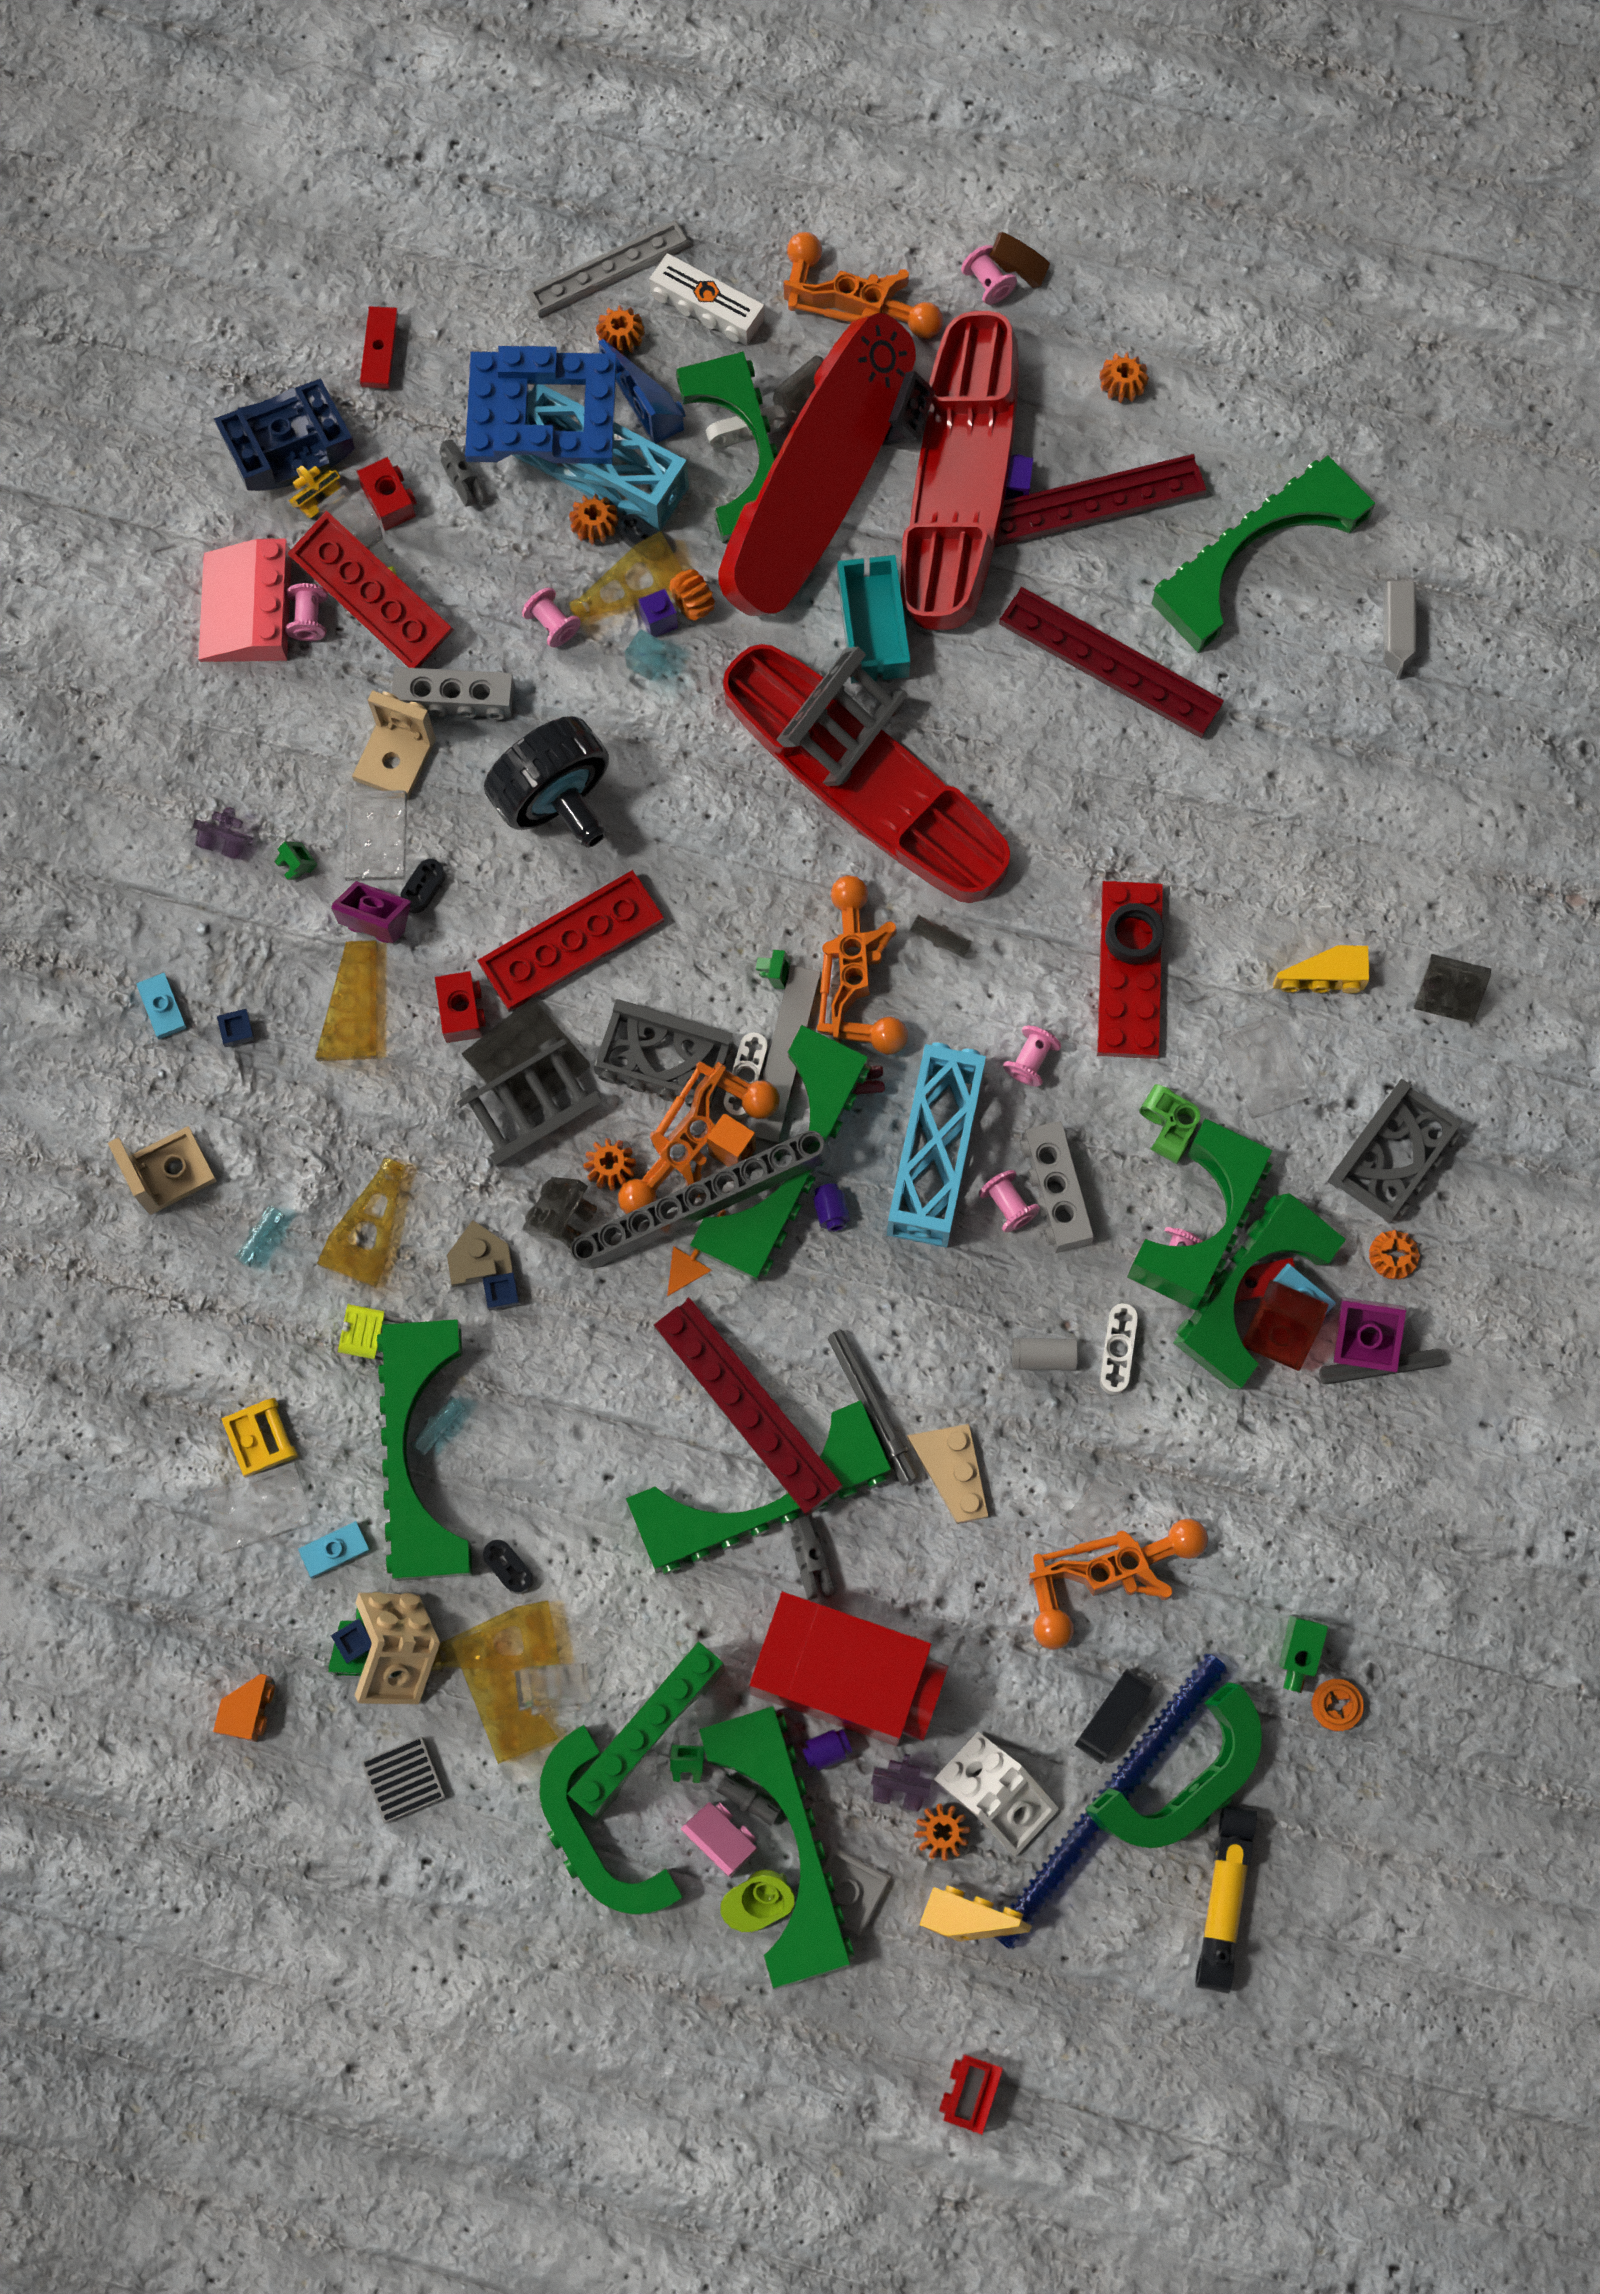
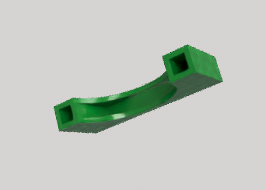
[676,351,778,543]
[1127,1118,1273,1310]
[1173,1193,1346,1389]
[567,1641,726,1821]

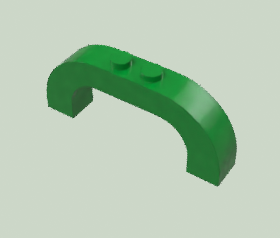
[1085,1682,1262,1848]
[539,1725,684,1915]

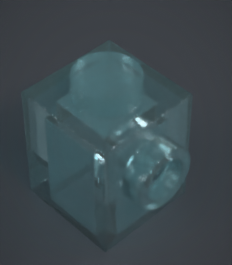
[624,629,668,681]

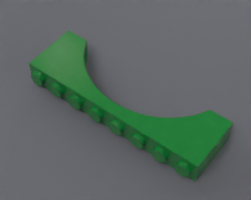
[1152,455,1375,653]
[690,1025,871,1281]
[377,1319,473,1581]
[626,1400,891,1575]
[699,1706,855,1990]

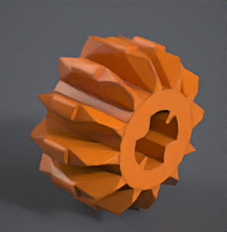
[596,304,645,354]
[1099,352,1149,403]
[569,493,619,545]
[669,569,715,621]
[583,1138,636,1191]
[914,1804,970,1861]

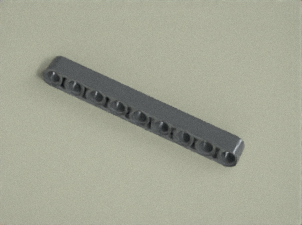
[570,1131,830,1269]

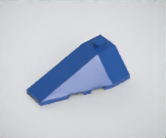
[598,339,686,444]

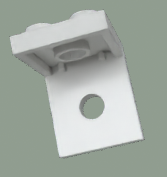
[934,1732,1059,1857]

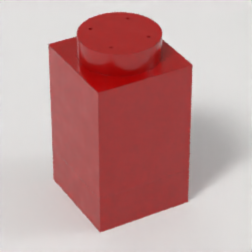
[749,1591,949,1747]

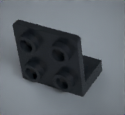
[882,370,935,446]

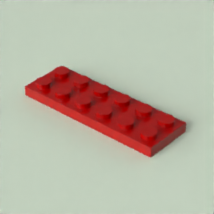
[287,510,454,668]
[477,870,664,1012]
[1097,881,1163,1059]

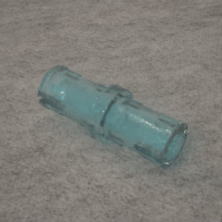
[234,1205,286,1268]
[409,1396,466,1457]

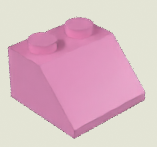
[681,1801,758,1879]

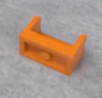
[707,1114,756,1167]

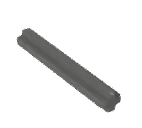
[1319,1348,1444,1384]

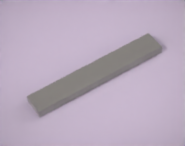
[526,220,689,318]
[750,965,821,1145]

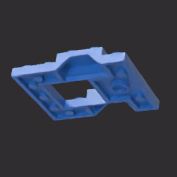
[465,346,617,464]

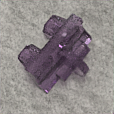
[192,806,254,859]
[871,1753,932,1812]

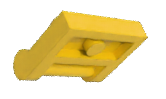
[221,1398,298,1478]

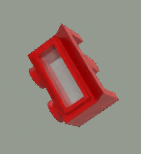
[939,2054,1003,2135]

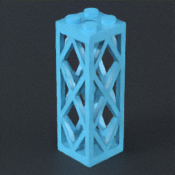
[512,384,689,532]
[887,1042,986,1248]

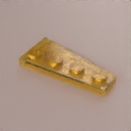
[315,940,378,1061]
[451,1629,559,1764]

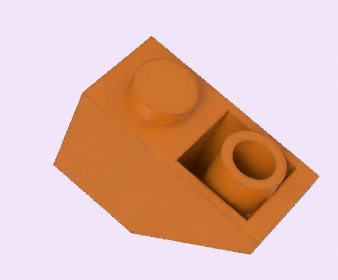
[213,1674,275,1742]

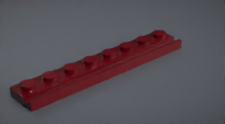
[994,454,1206,548]
[999,586,1224,739]
[654,1297,843,1516]

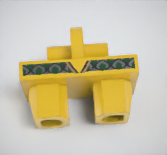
[288,465,344,518]

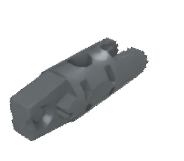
[439,439,489,507]
[791,1516,835,1600]

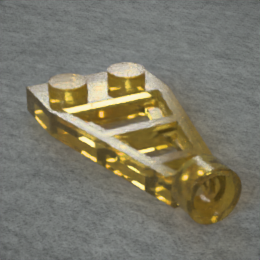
[568,531,683,623]
[317,1158,406,1288]
[430,1600,560,1672]

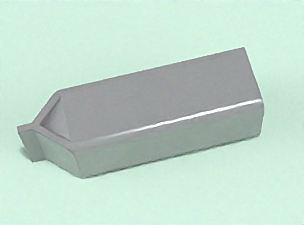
[1383,581,1416,680]

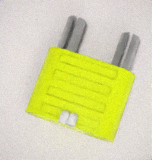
[337,1304,405,1360]

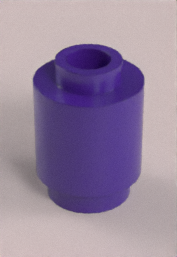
[813,1183,850,1232]
[802,1729,853,1771]

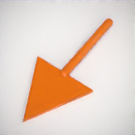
[667,1209,726,1296]

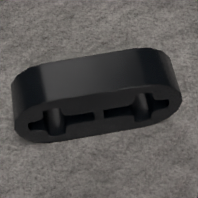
[618,514,666,561]
[401,859,445,913]
[483,1540,533,1595]

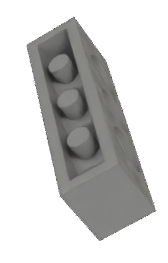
[392,667,515,720]
[1020,1121,1094,1253]

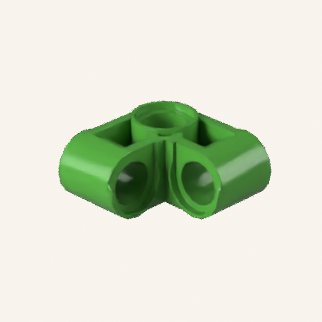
[1139,1084,1200,1164]

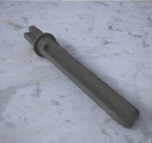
[828,1330,918,1486]

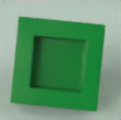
[274,841,318,880]
[755,949,791,990]
[670,1745,705,1783]

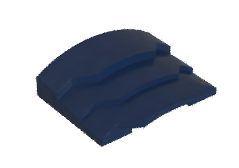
[214,378,355,491]

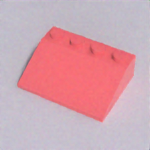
[199,539,292,662]

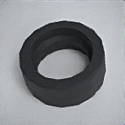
[1105,903,1164,964]

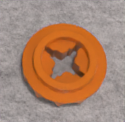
[1369,1229,1420,1279]
[1311,1679,1364,1732]

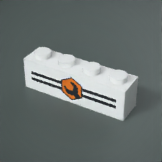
[649,253,765,346]

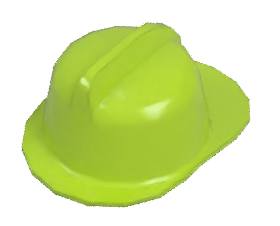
[720,1869,795,1932]

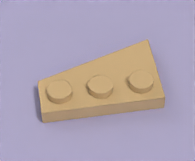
[907,1424,988,1524]

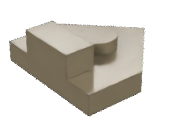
[447,1220,513,1287]

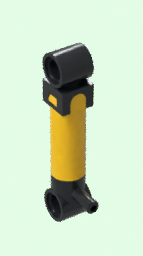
[1195,1805,1257,1994]

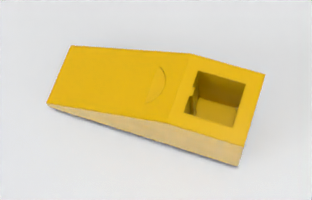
[1273,945,1369,994]
[919,1885,1032,1942]

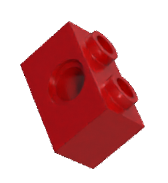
[356,457,417,531]
[435,971,486,1043]

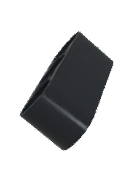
[1074,1668,1154,1764]

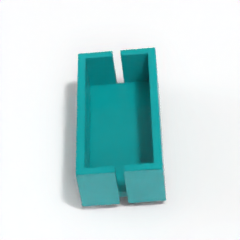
[837,555,910,683]

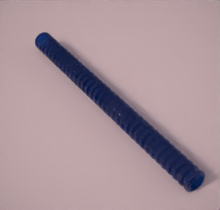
[994,1653,1228,1950]

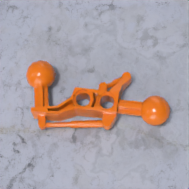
[784,232,944,339]
[816,875,908,1055]
[618,1061,780,1214]
[1028,1519,1208,1649]

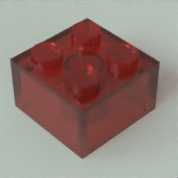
[1242,1279,1329,1371]

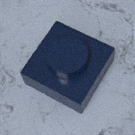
[217,1009,255,1048]
[482,1272,520,1311]
[331,1618,372,1665]

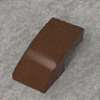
[989,232,1050,288]

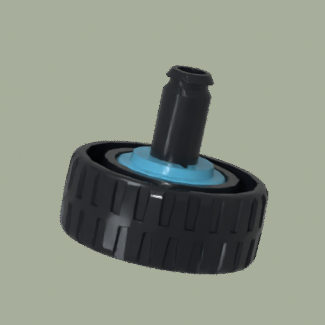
[484,716,609,848]

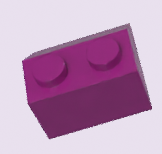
[331,881,411,944]
[1333,1297,1406,1372]

